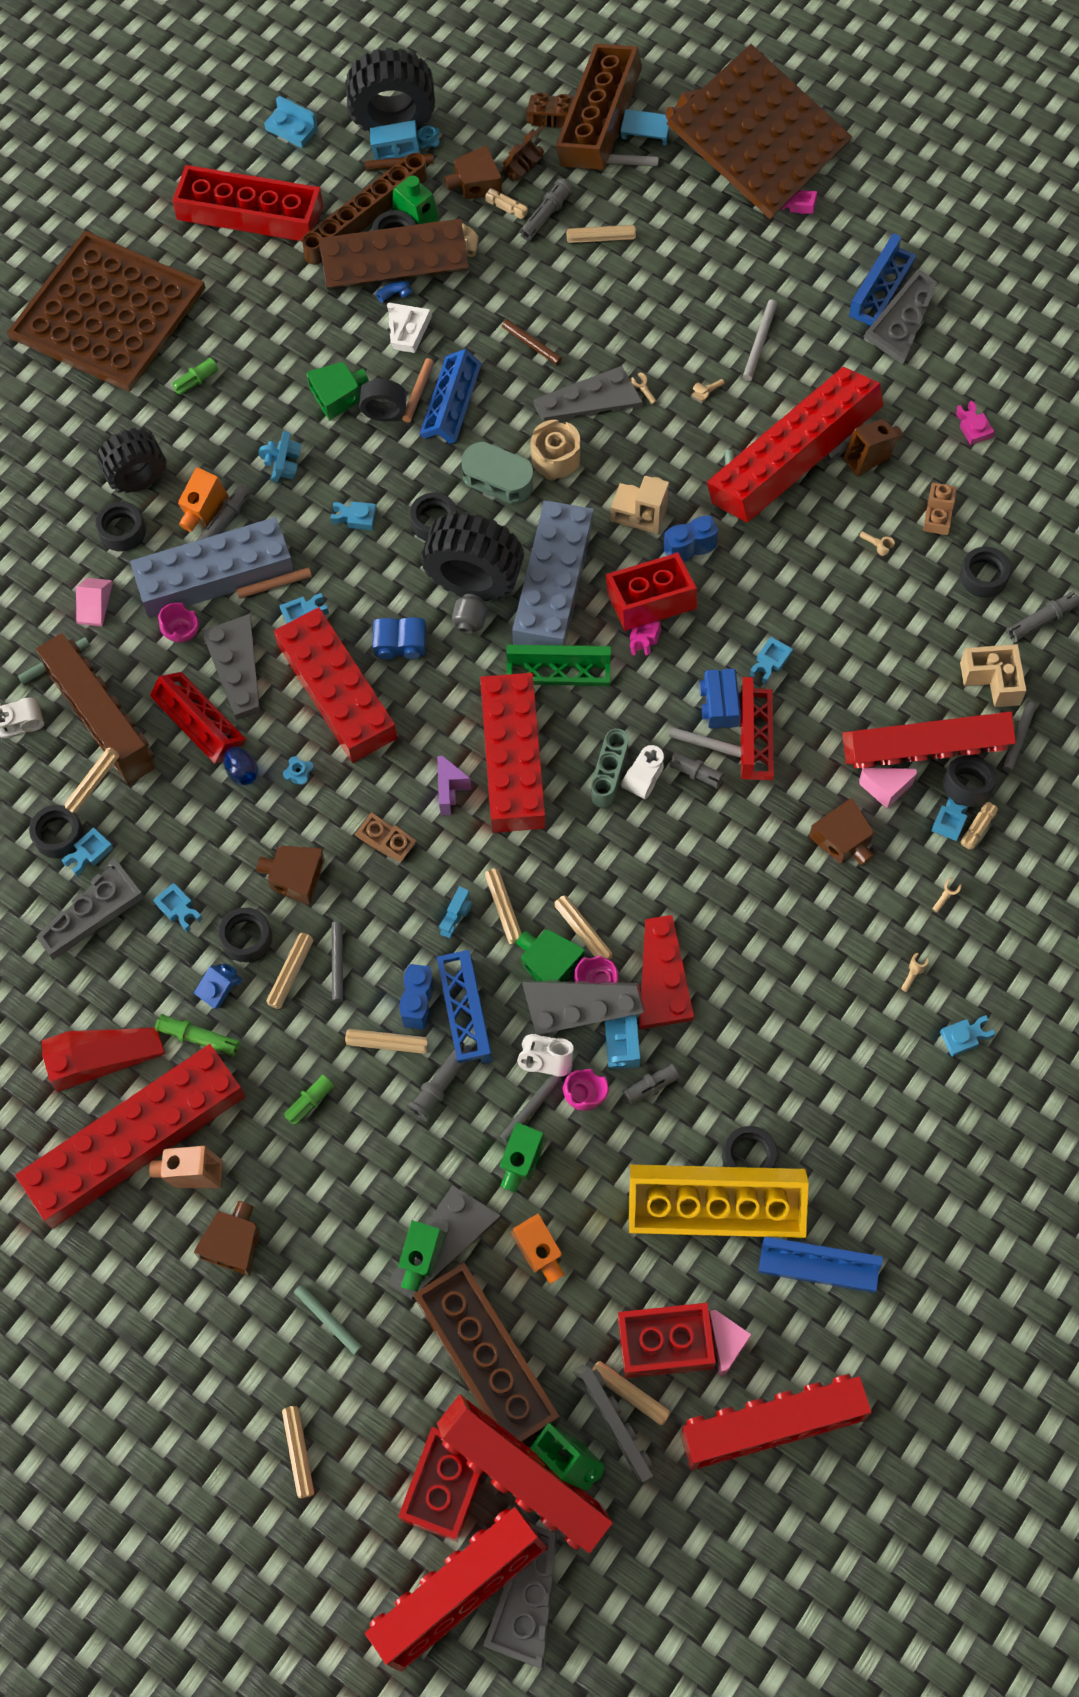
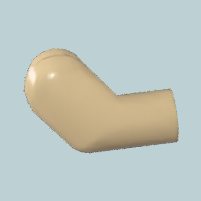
[462,224,478,257]

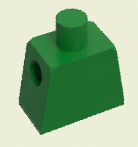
[392,176,439,225]
[306,362,369,420]
[516,930,585,982]
[500,1122,548,1193]
[398,1220,446,1292]
[531,1422,604,1491]

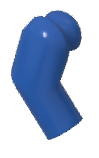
[376,280,412,302]

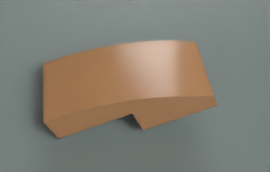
[923,483,957,535]
[355,812,417,863]

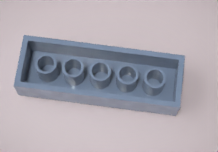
[512,500,594,646]
[130,517,294,618]

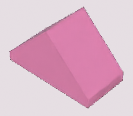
[76,578,113,626]
[859,768,917,808]
[709,1310,751,1376]

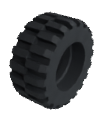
[346,48,435,133]
[421,512,524,601]

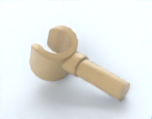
[630,373,656,405]
[692,379,724,401]
[860,531,895,556]
[932,877,962,913]
[901,953,929,992]

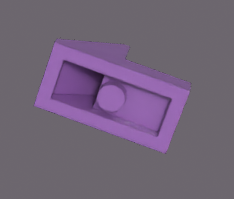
[437,756,471,816]

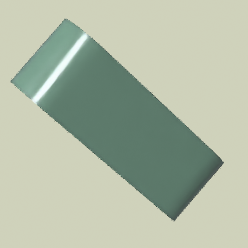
[591,729,629,808]

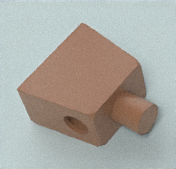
[149,1146,223,1189]

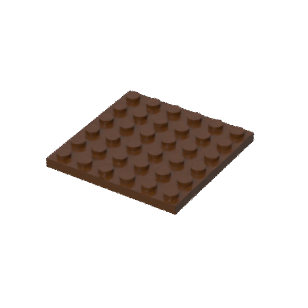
[666,44,852,219]
[7,231,206,392]

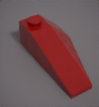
[42,1028,165,1092]

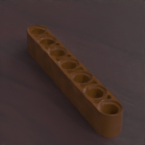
[302,153,427,265]

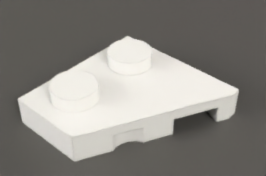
[387,303,432,353]

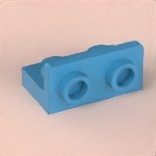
[264,96,318,148]

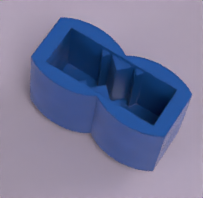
[664,516,718,562]
[372,618,427,660]
[399,964,434,1030]

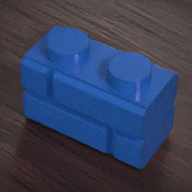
[699,669,741,729]

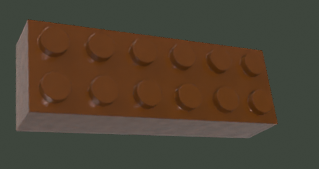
[556,44,642,170]
[319,219,468,290]
[35,633,155,786]
[413,1262,560,1444]

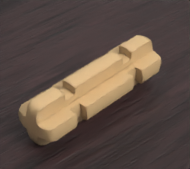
[485,189,528,219]
[961,802,998,850]

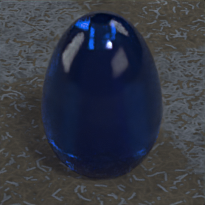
[223,746,259,786]

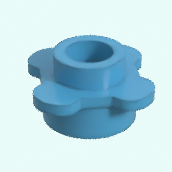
[418,126,440,149]
[283,756,314,785]

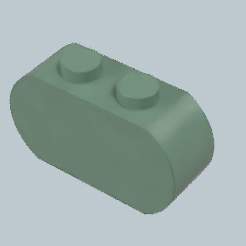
[461,442,533,504]

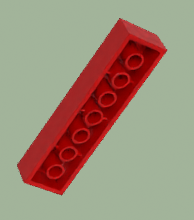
[707,366,884,523]
[15,1044,245,1229]

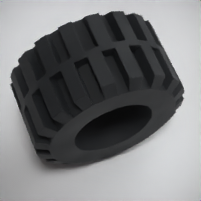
[97,428,167,493]

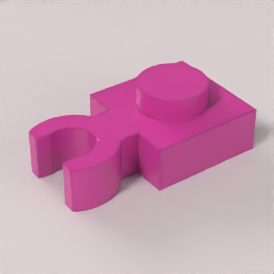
[781,190,817,214]
[956,401,994,445]
[630,622,662,655]

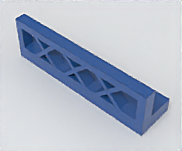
[849,233,917,326]
[419,349,482,444]
[437,950,493,1064]
[758,1237,883,1293]

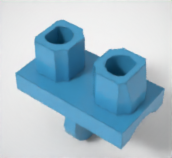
[259,431,302,483]

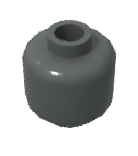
[452,594,487,634]

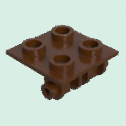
[526,93,574,128]
[500,125,544,182]

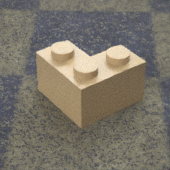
[610,476,669,534]
[960,644,1026,707]

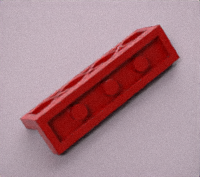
[150,672,246,764]
[740,677,774,781]

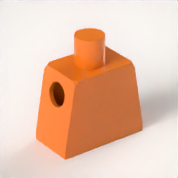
[178,467,229,532]
[510,1213,565,1284]

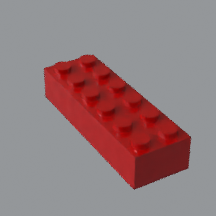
[172,165,324,241]
[274,607,398,763]
[480,673,545,833]
[842,711,1016,769]
[680,1374,872,1471]
[437,1394,613,1554]
[365,1507,549,1672]

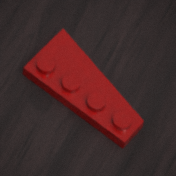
[639,915,694,1030]

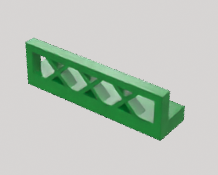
[506,645,611,686]

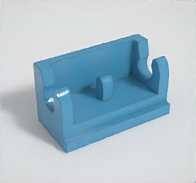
[621,109,671,145]
[370,120,421,160]
[605,1014,640,1070]

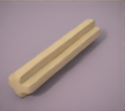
[566,225,636,243]
[65,747,119,813]
[485,868,522,944]
[555,895,612,960]
[267,933,313,1009]
[345,1029,428,1054]
[592,1361,670,1425]
[282,1406,314,1498]

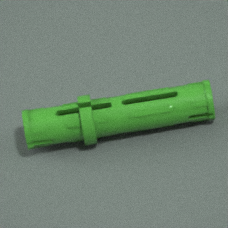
[155,1014,240,1058]

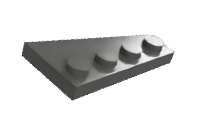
[864,269,938,365]
[533,366,643,422]
[201,614,260,720]
[36,858,144,960]
[522,979,645,1035]
[387,1185,501,1300]
[573,1365,653,1483]
[483,1524,558,1670]

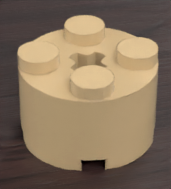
[530,420,580,481]

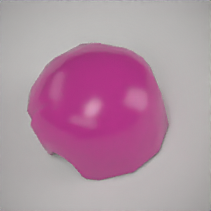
[158,602,199,643]
[575,955,619,983]
[563,1069,609,1111]

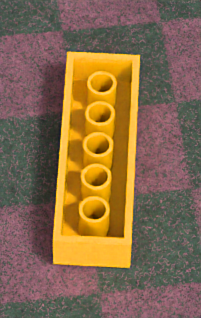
[629,1165,809,1238]

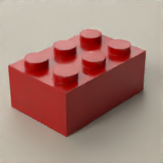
[606,553,697,631]
[618,1303,716,1379]
[398,1427,484,1543]

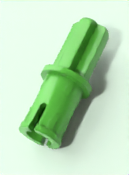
[172,357,219,394]
[284,1075,335,1125]

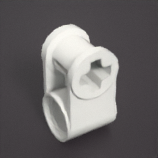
[0,697,44,738]
[621,745,664,799]
[517,1034,574,1076]

